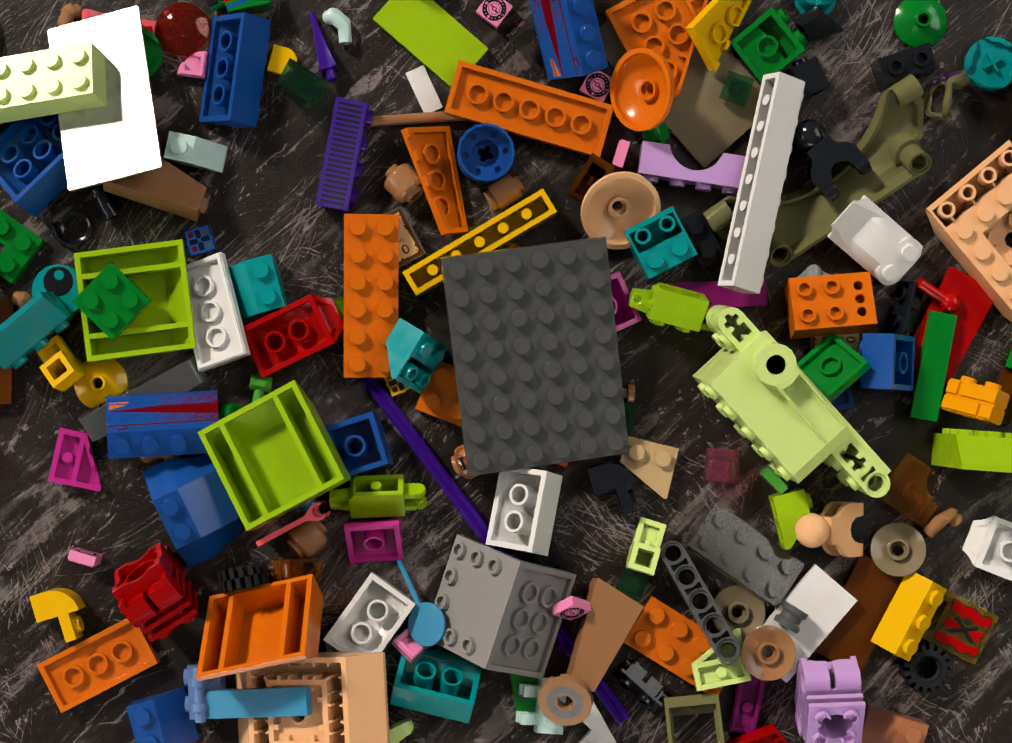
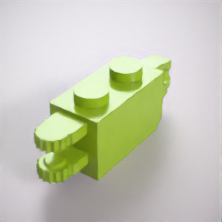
[627,282,714,333]
[329,474,427,518]

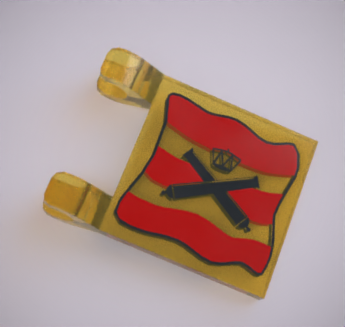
[922,590,999,665]

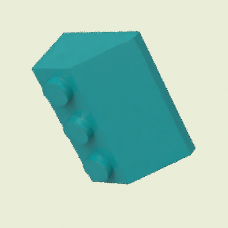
[0,291,74,369]
[390,648,482,724]

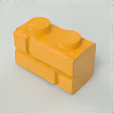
[941,376,1010,426]

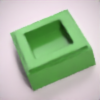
[759,467,788,495]

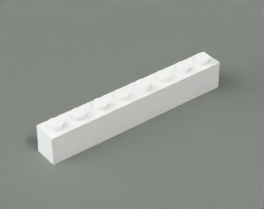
[717,72,805,294]

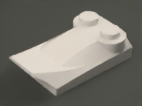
[827,195,923,287]
[962,516,1012,581]
[323,572,416,652]

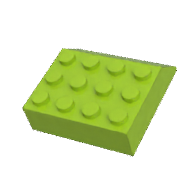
[74,239,197,363]
[198,380,351,531]
[931,428,1012,473]

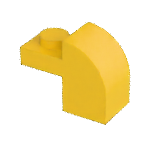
[36,335,87,392]
[29,588,86,643]

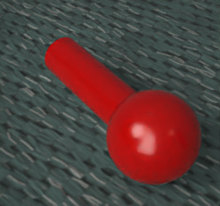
[916,278,961,314]

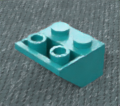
[624,206,697,282]
[386,318,448,393]

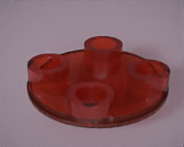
[156,2,210,57]

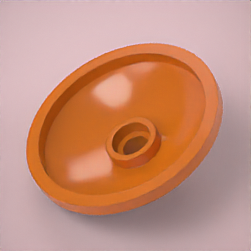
[610,48,674,131]

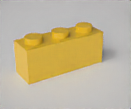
[871,572,947,662]

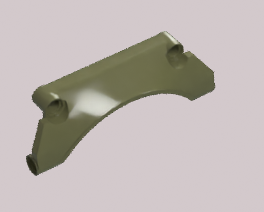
[702,74,932,267]

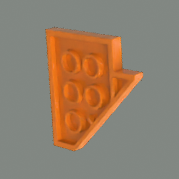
[604,0,708,98]

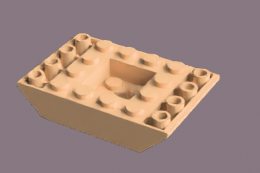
[925,140,1012,322]
[236,652,390,743]

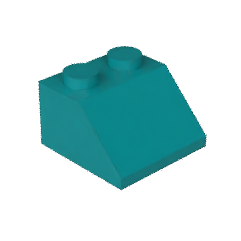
[229,254,288,321]

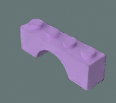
[637,141,746,196]

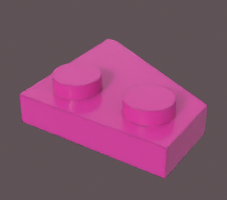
[48,427,102,492]

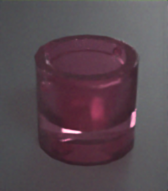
[703,447,741,483]

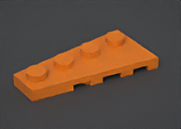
[401,126,468,235]

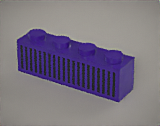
[316,97,374,211]

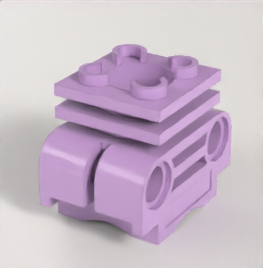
[794,656,866,743]

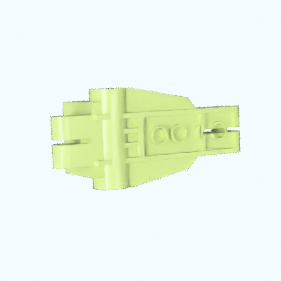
[692,305,891,498]

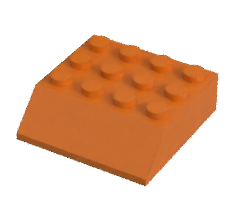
[196,574,323,681]

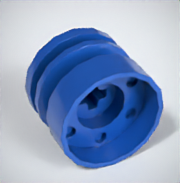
[456,123,515,184]

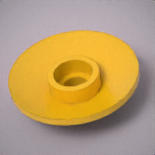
[74,360,128,408]

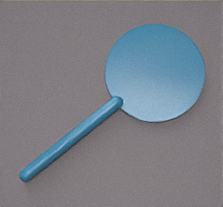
[397,560,446,646]

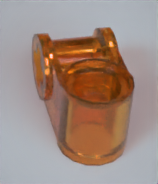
[270,556,325,582]

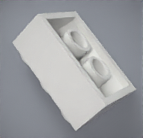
[486,468,563,556]

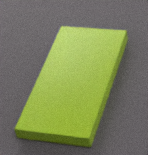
[373,0,489,88]

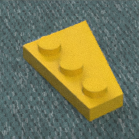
[686,0,752,71]

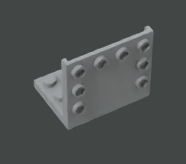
[434,534,577,679]

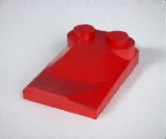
[244,294,344,378]

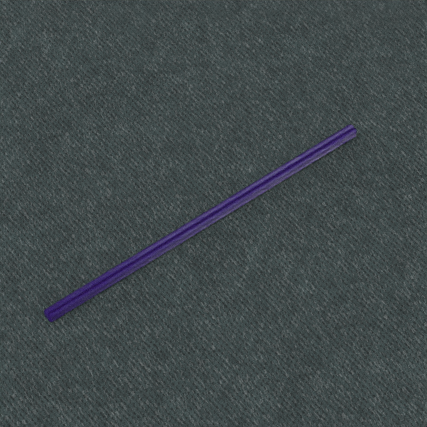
[361,378,629,724]

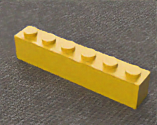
[402,189,557,297]

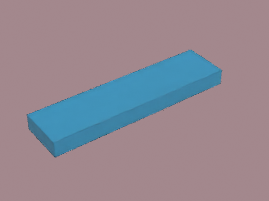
[206,686,312,719]

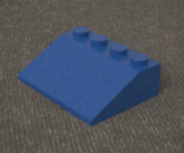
[0,114,67,217]

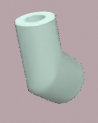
[322,8,352,45]

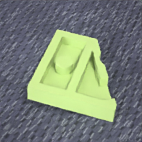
[691,628,751,691]

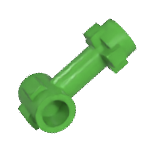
[249,373,273,402]

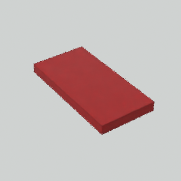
[911,266,993,386]

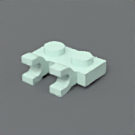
[515,677,566,735]

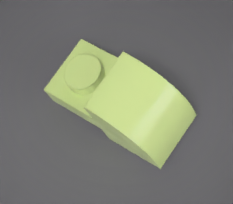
[626,517,666,576]

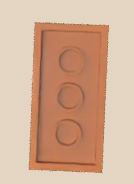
[624,595,724,694]
[37,618,160,713]

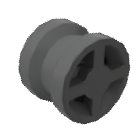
[774,601,808,634]

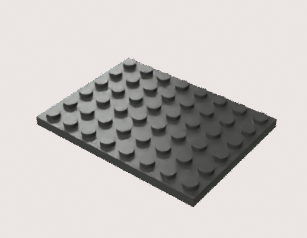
[440,236,629,476]

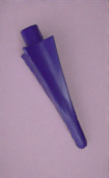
[309,11,339,82]

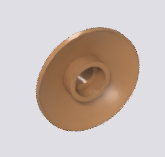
[741,625,796,681]

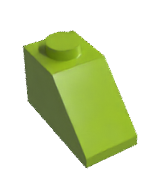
[768,488,813,550]

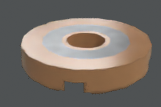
[538,674,594,726]

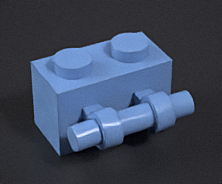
[183,661,226,723]

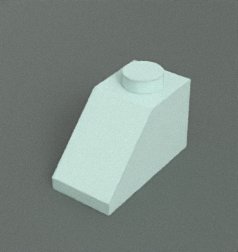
[164,131,228,173]

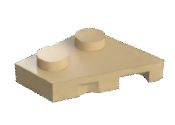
[620,436,679,499]

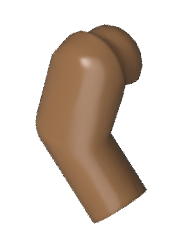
[57,3,82,26]

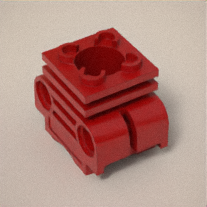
[112,541,198,643]

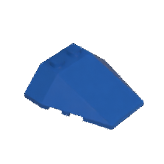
[143,455,245,568]

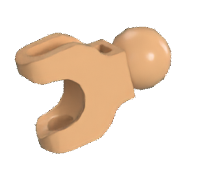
[794,501,864,557]

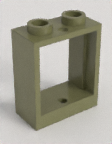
[664,693,724,743]

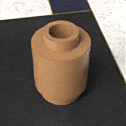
[483,174,524,211]

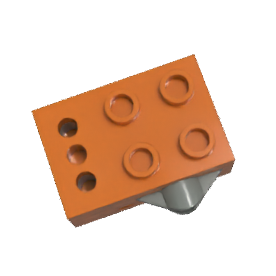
[784,264,878,339]

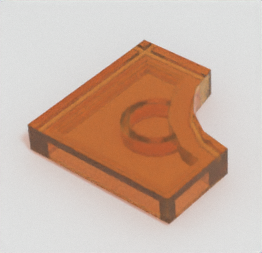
[879,453,938,528]

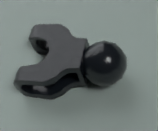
[793,119,872,202]

